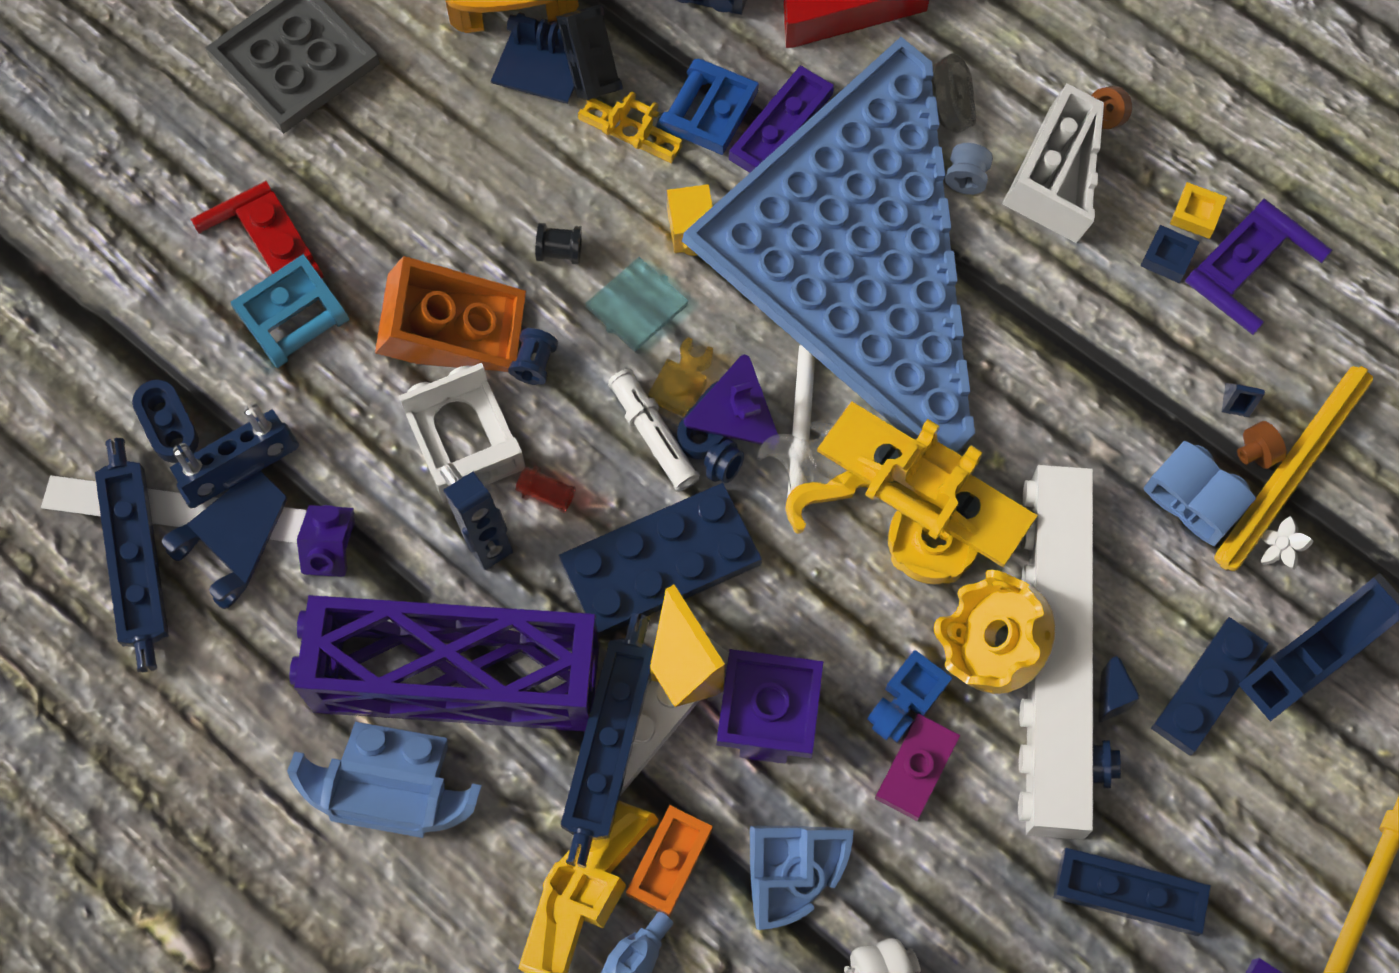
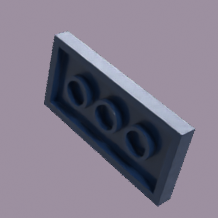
[558,483,762,638]

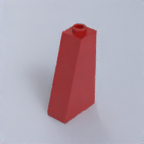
[783,0,929,48]

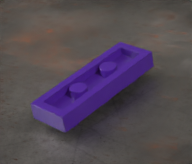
[729,65,834,173]

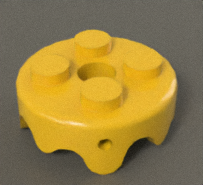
[934,570,1055,694]

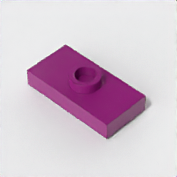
[875,714,960,821]

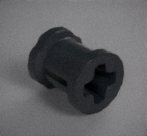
[535,223,582,265]

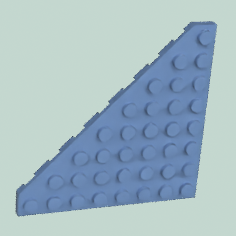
[682,37,975,453]

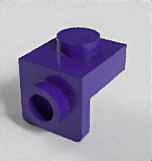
[297,505,355,577]

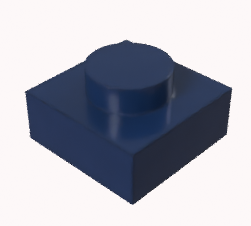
[1140,225,1200,284]

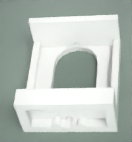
[399,363,526,503]

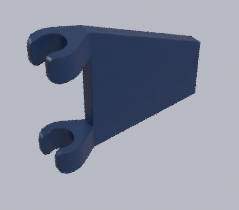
[162,471,287,609]

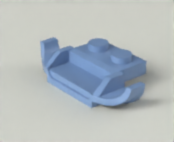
[287,722,482,838]

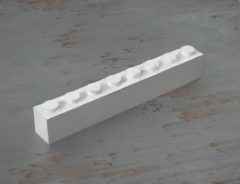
[1018,465,1093,840]

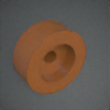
[1091,86,1132,129]
[1237,421,1287,469]

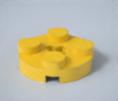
[888,496,978,584]

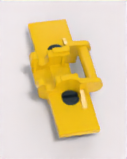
[817,401,1038,568]

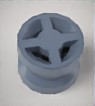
[945,143,993,195]

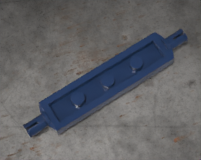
[95,438,169,673]
[561,613,653,868]

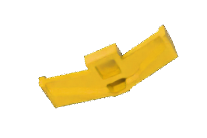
[518,800,659,973]

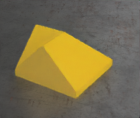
[650,585,725,707]

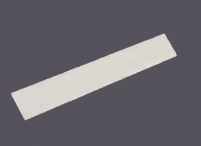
[41,475,307,543]

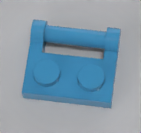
[231,254,349,368]

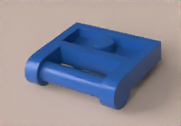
[656,59,759,155]

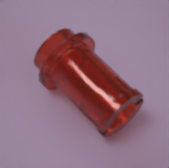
[515,466,576,513]

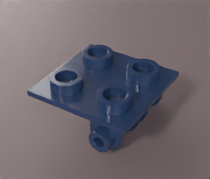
[491,12,574,104]

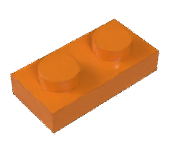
[626,805,713,917]

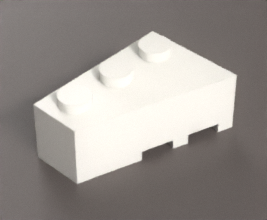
[1002,83,1104,243]

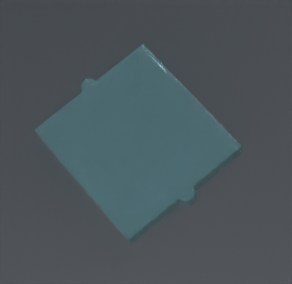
[585,257,688,352]

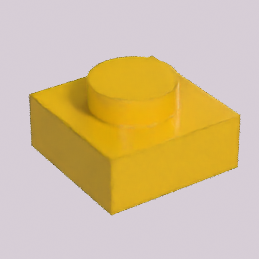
[1170,182,1227,239]

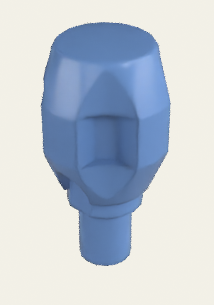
[601,912,673,973]

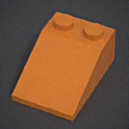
[375,256,526,372]

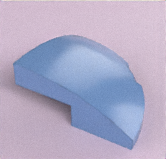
[750,826,854,930]

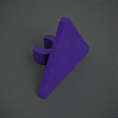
[684,354,780,447]

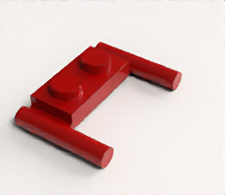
[190,181,324,279]

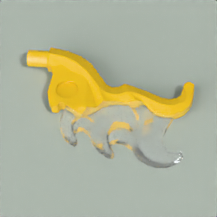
[757,421,919,534]

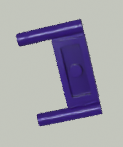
[1185,198,1333,335]

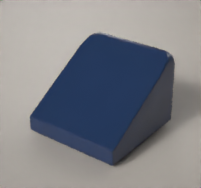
[1098,656,1140,722]

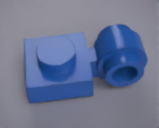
[867,650,953,743]

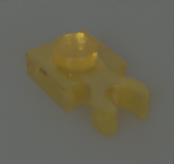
[648,337,713,417]

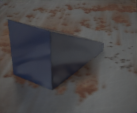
[1222,383,1265,417]

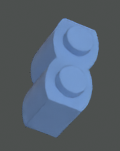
[1143,441,1256,546]

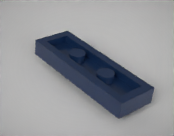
[1151,617,1269,756]
[1053,847,1211,936]

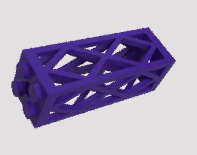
[289,595,600,731]

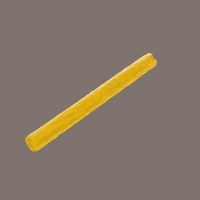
[1214,366,1373,571]

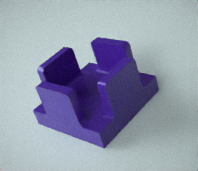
[716,649,824,764]

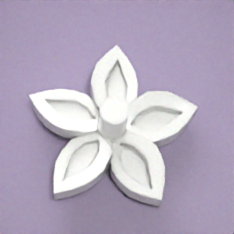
[1261,516,1314,570]

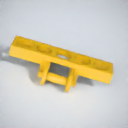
[578,92,682,164]

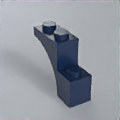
[1238,573,1399,722]

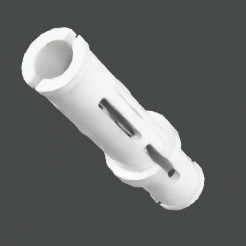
[608,368,700,492]

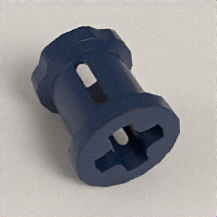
[508,328,558,385]

